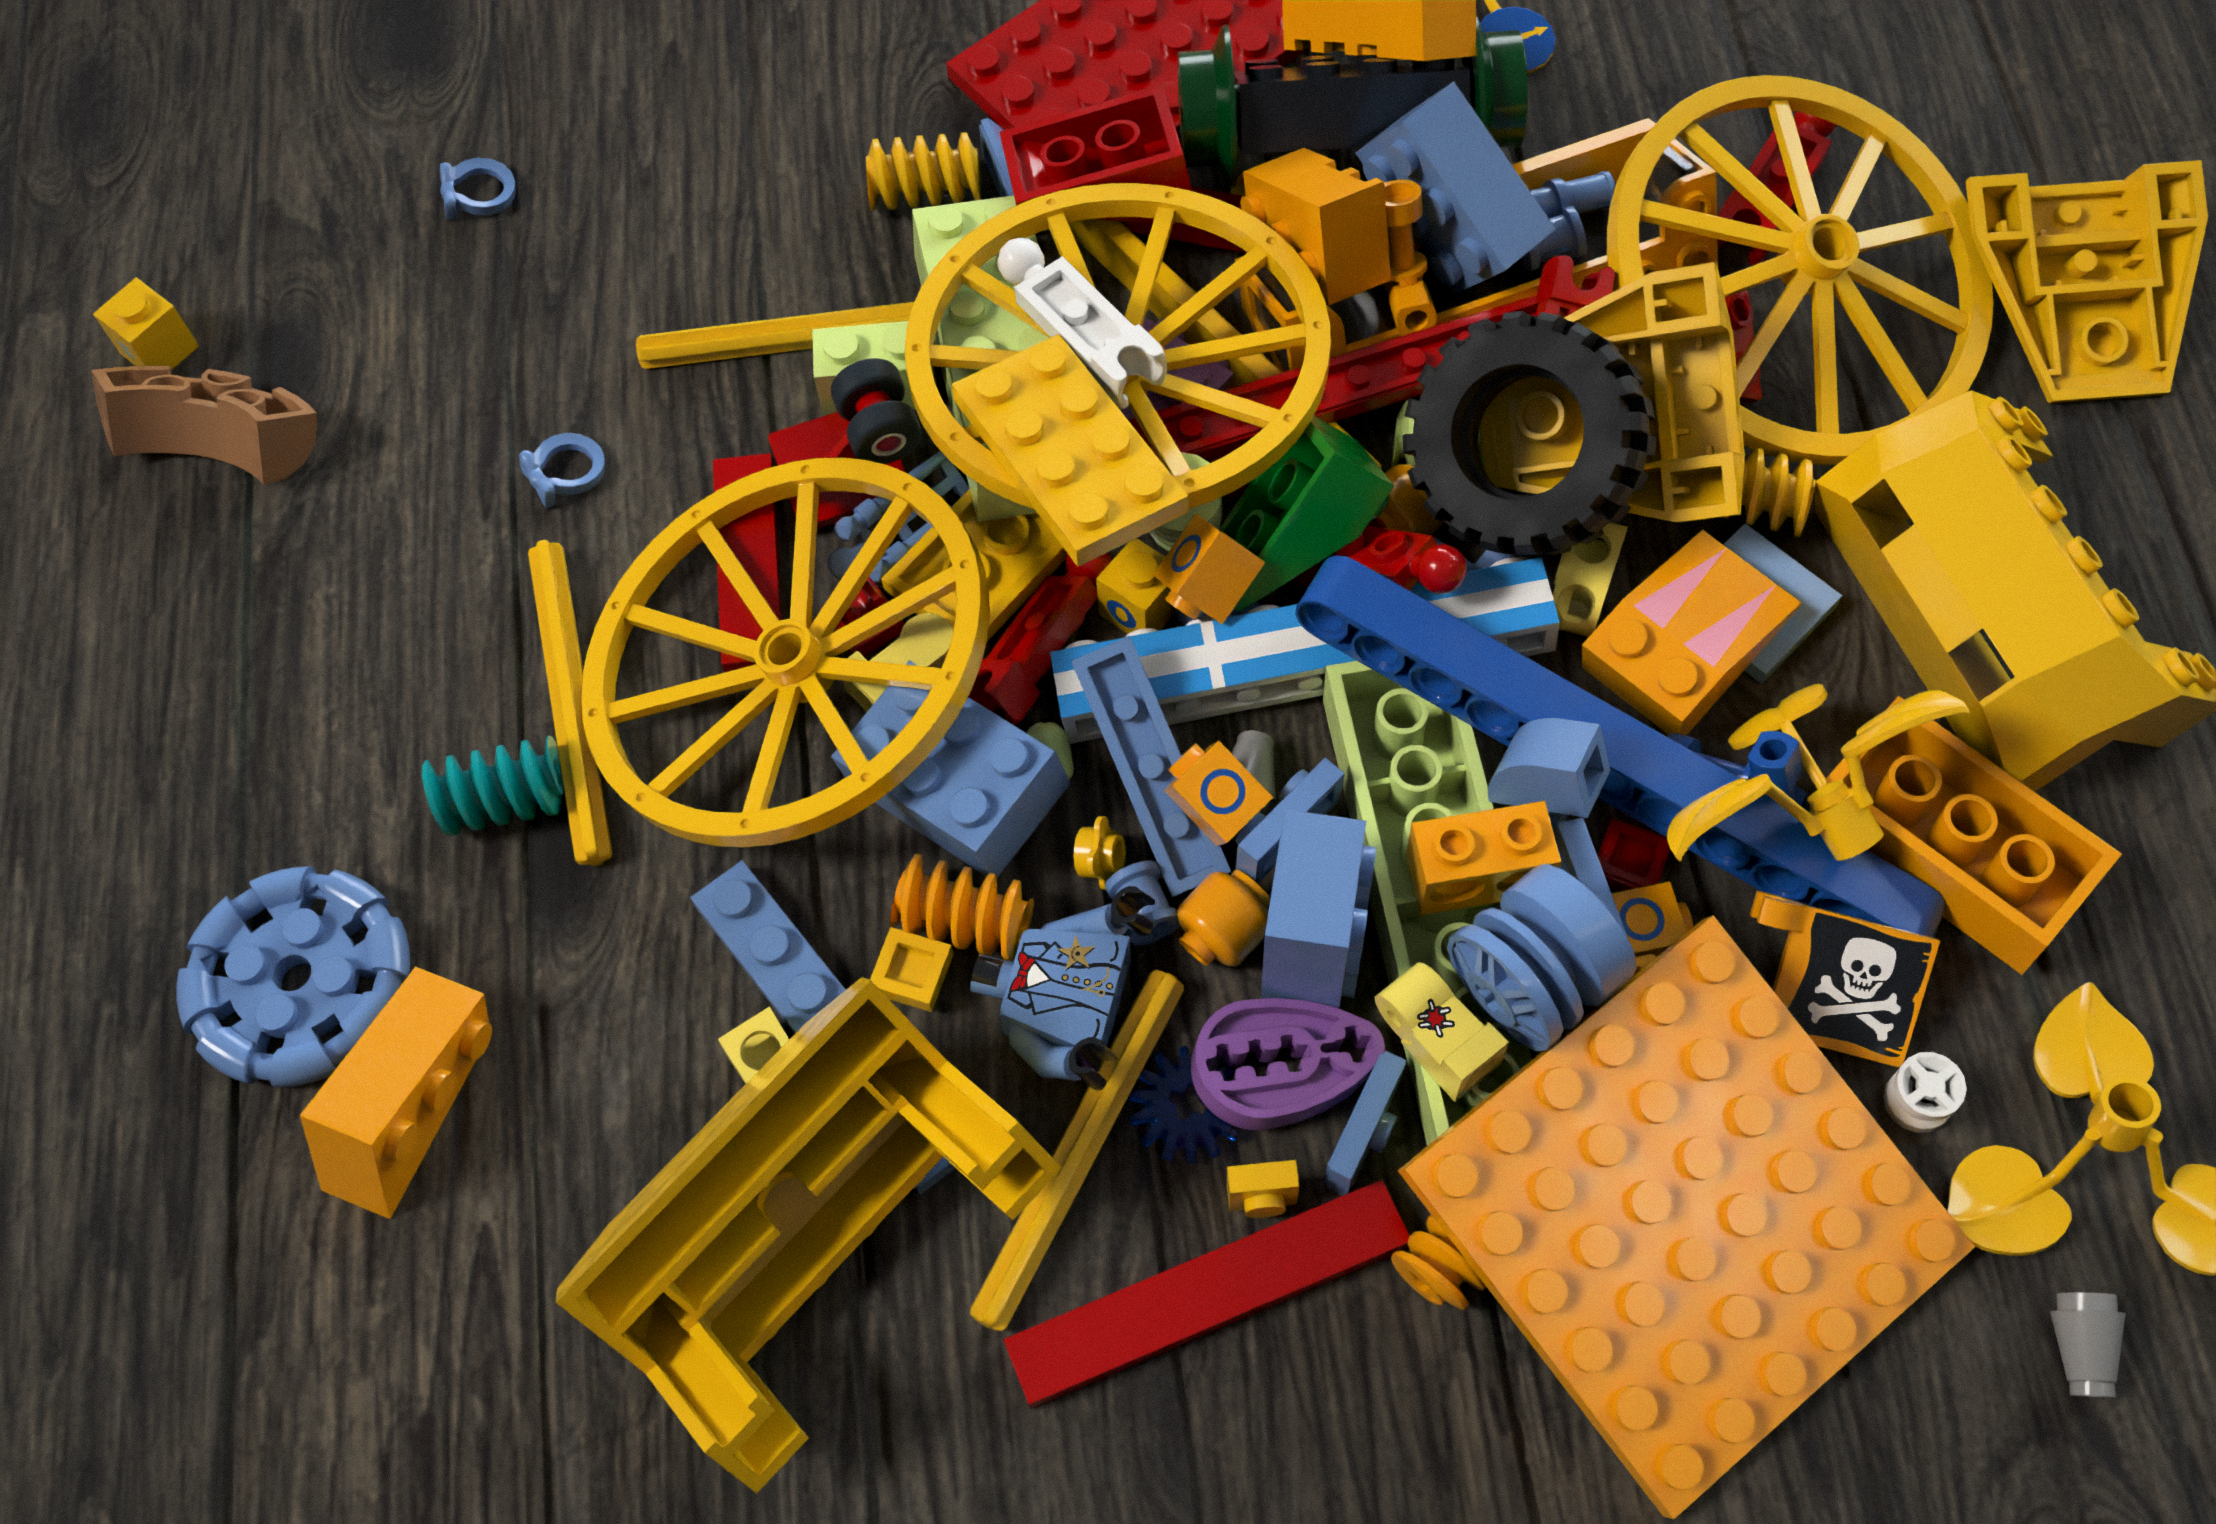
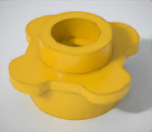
[1073,816,1126,890]

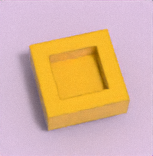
[870,927,954,1012]
[1226,1160,1299,1218]

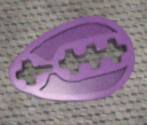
[1191,998,1385,1130]

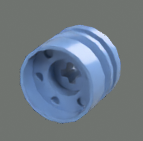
[1447,863,1637,1051]

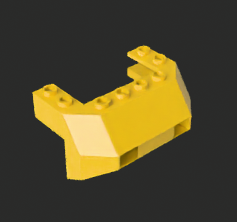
[1814,390,2216,792]
[556,977,1062,1494]

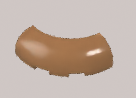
[91,366,318,486]

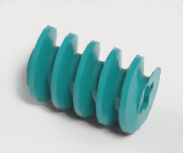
[422,735,564,836]

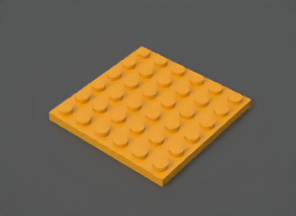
[1398,915,1975,1519]

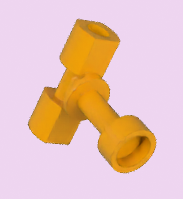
[1383,179,1437,336]

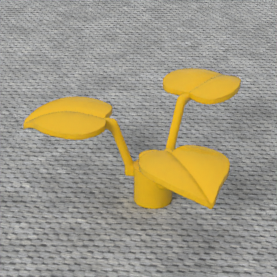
[1667,684,1970,861]
[1947,982,2216,1276]

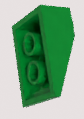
[1220,416,1394,612]

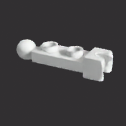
[997,238,1167,409]

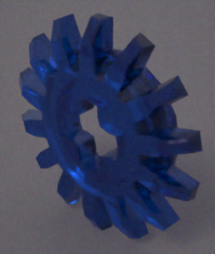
[1128,1046,1240,1164]

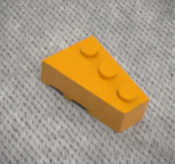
[1241,148,1391,306]
[300,966,492,1219]

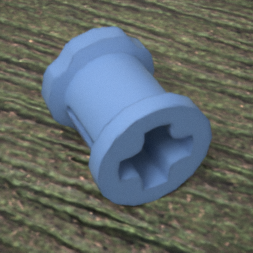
[1521,206,1587,272]
[1105,860,1181,946]

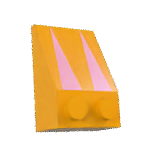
[1582,530,1801,735]

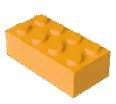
[1809,696,2122,975]

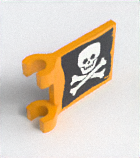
[1750,890,1940,1068]

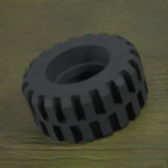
[1402,311,1656,557]

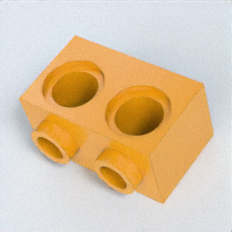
[1405,801,1561,915]

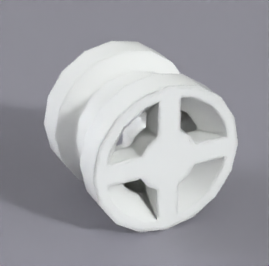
[1883,1052,1967,1133]

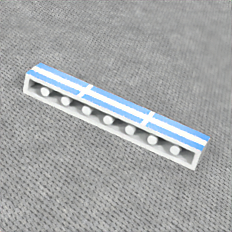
[1050,557,1560,744]

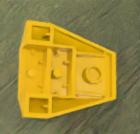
[1966,160,2208,404]
[1480,262,1745,523]

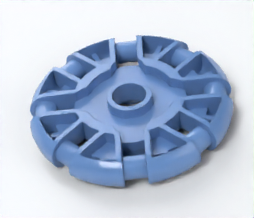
[176,866,411,1088]

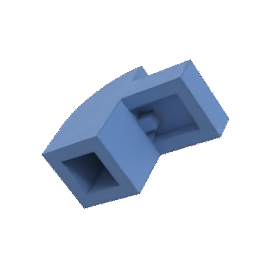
[1488,718,1611,832]

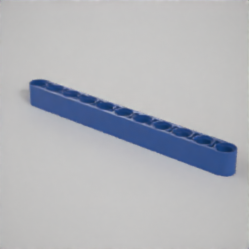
[1295,555,1946,938]

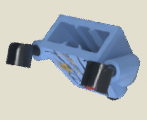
[970,886,1155,1091]

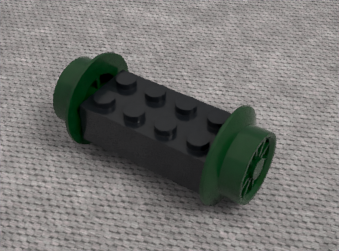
[1177,15,1528,188]

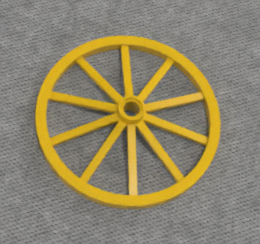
[1607,75,1993,465]
[905,183,1331,509]
[581,457,990,847]

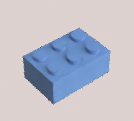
[1355,82,1556,294]
[831,660,1071,877]
[1260,809,1377,1008]

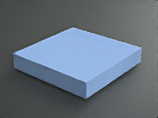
[1723,523,1843,684]

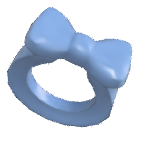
[440,157,516,220]
[519,433,605,508]

